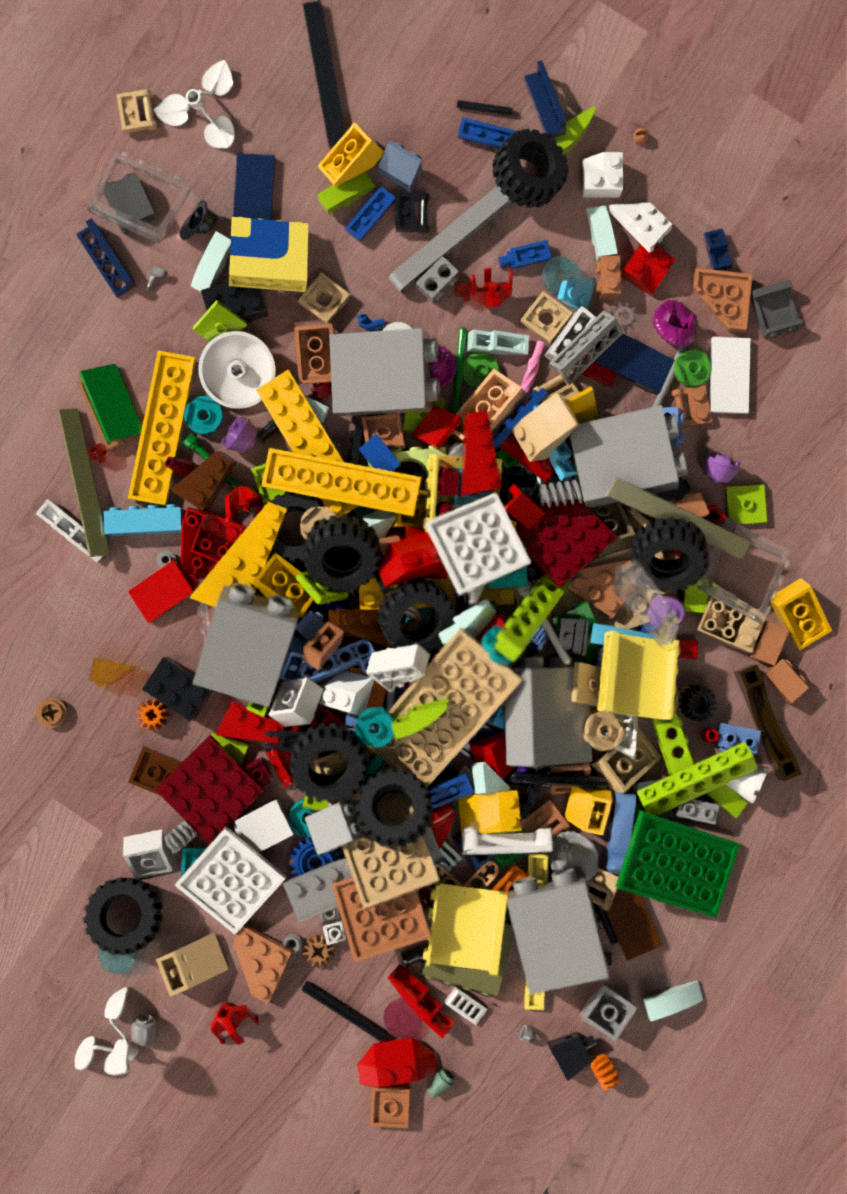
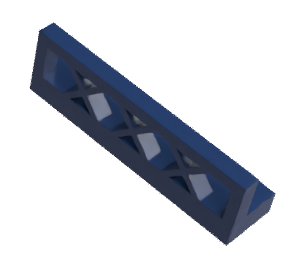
[524,60,566,139]
[76,218,136,297]

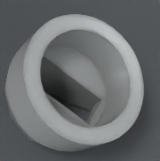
[520,1025,536,1043]

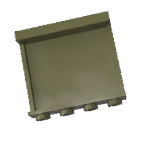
[422,920,515,997]

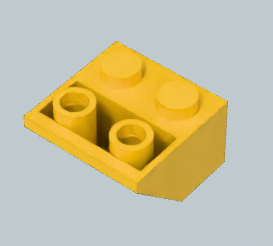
[564,787,612,835]

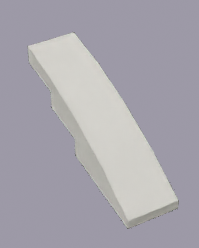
[35,499,102,562]

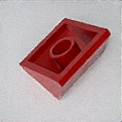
[469,731,516,780]

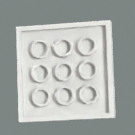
[425,493,531,595]
[175,827,286,934]

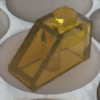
[89,658,136,687]

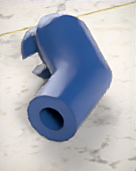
[358,314,386,332]

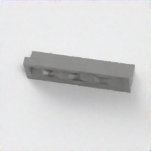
[549,311,623,385]

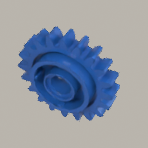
[290,837,342,876]

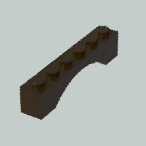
[734,664,802,781]

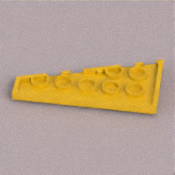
[190,502,287,608]

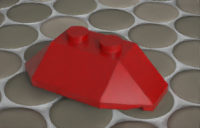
[378,532,446,588]
[357,1037,437,1087]

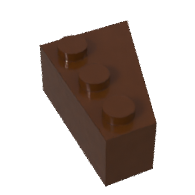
[171,451,238,511]
[329,609,391,649]

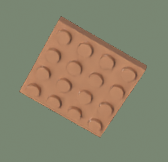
[331,877,431,962]

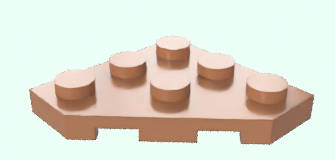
[693,268,752,332]
[567,560,639,619]
[233,924,293,1004]

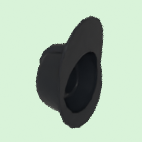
[179,200,218,240]

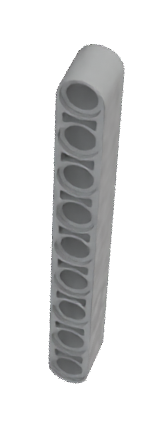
[388,186,514,293]

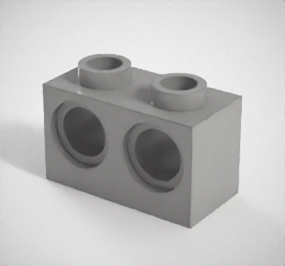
[416,256,459,303]
[673,799,719,824]

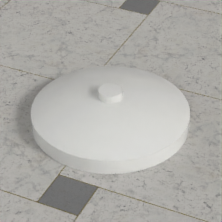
[198,331,276,409]

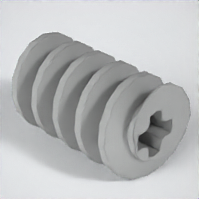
[540,480,582,508]

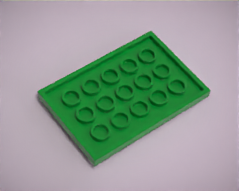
[615,811,740,918]

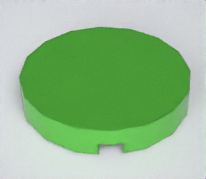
[674,349,712,387]
[463,352,500,390]

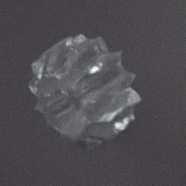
[608,302,639,335]

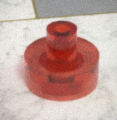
[454,282,472,302]
[87,443,107,463]

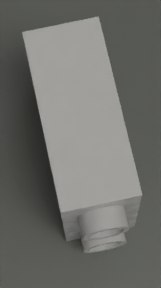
[329,328,440,416]
[570,405,688,508]
[193,583,300,707]
[505,657,592,767]
[507,868,609,994]

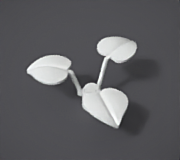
[154,60,235,148]
[75,987,138,1075]

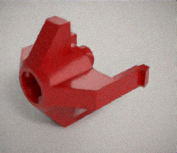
[470,268,514,308]
[225,486,263,522]
[210,1001,260,1046]

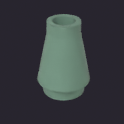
[427,1068,455,1098]

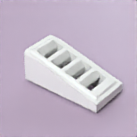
[445,985,488,1025]

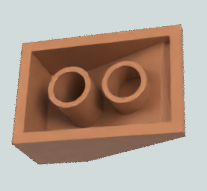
[294,324,335,385]

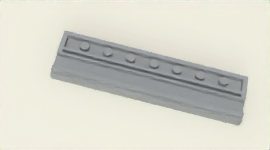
[283,827,445,922]

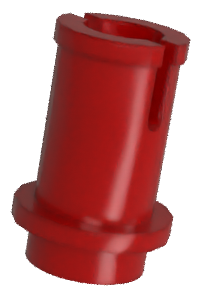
[701,727,719,743]

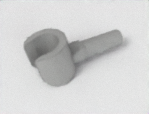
[145,266,165,291]

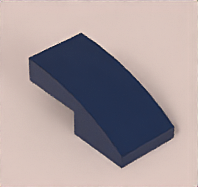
[704,228,733,271]

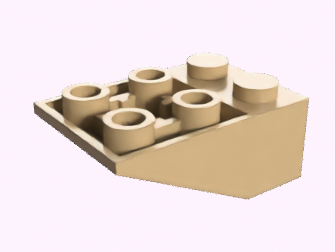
[697,594,766,653]
[156,932,229,996]

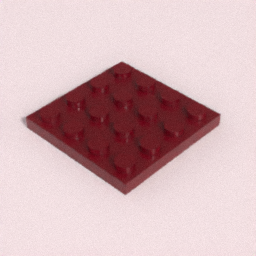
[515,484,617,589]
[155,734,265,845]

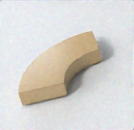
[624,507,650,530]

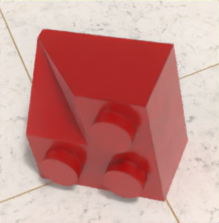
[621,244,676,297]

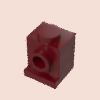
[437,467,459,496]
[243,757,273,787]

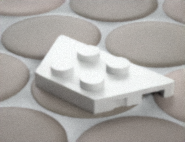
[609,203,672,253]
[600,714,639,759]

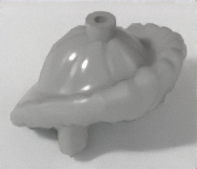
[547,831,598,881]

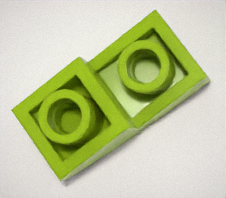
[705,785,748,819]

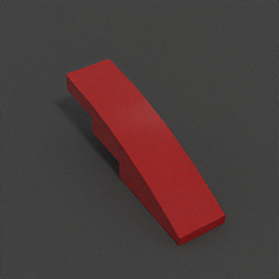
[387,964,456,1039]

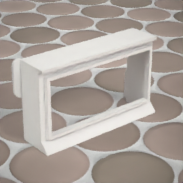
[462,828,552,855]

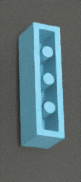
[104,504,184,536]

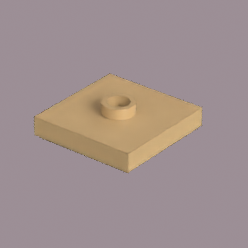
[571,663,602,707]

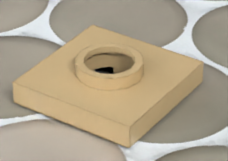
[298,272,351,324]
[520,291,573,344]

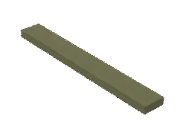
[58,408,110,558]
[606,476,751,559]

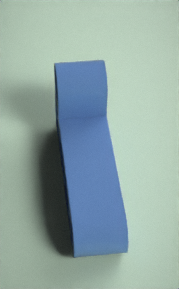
[301,640,375,683]
[605,792,636,874]

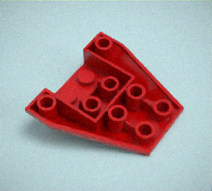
[181,507,247,590]

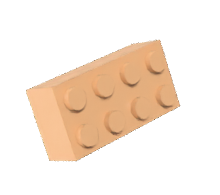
[450,369,527,443]

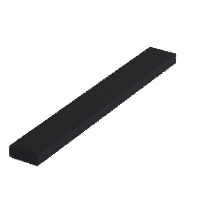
[303,0,345,149]

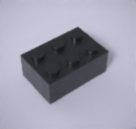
[201,282,269,322]
[142,657,214,721]

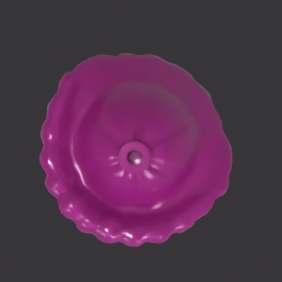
[652,300,697,348]
[430,344,457,389]

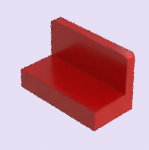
[504,484,545,529]

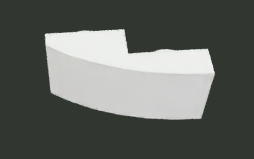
[319,907,346,945]

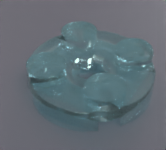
[542,256,580,295]
[98,933,138,974]

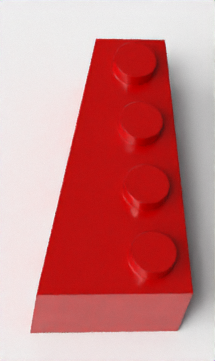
[460,410,502,497]

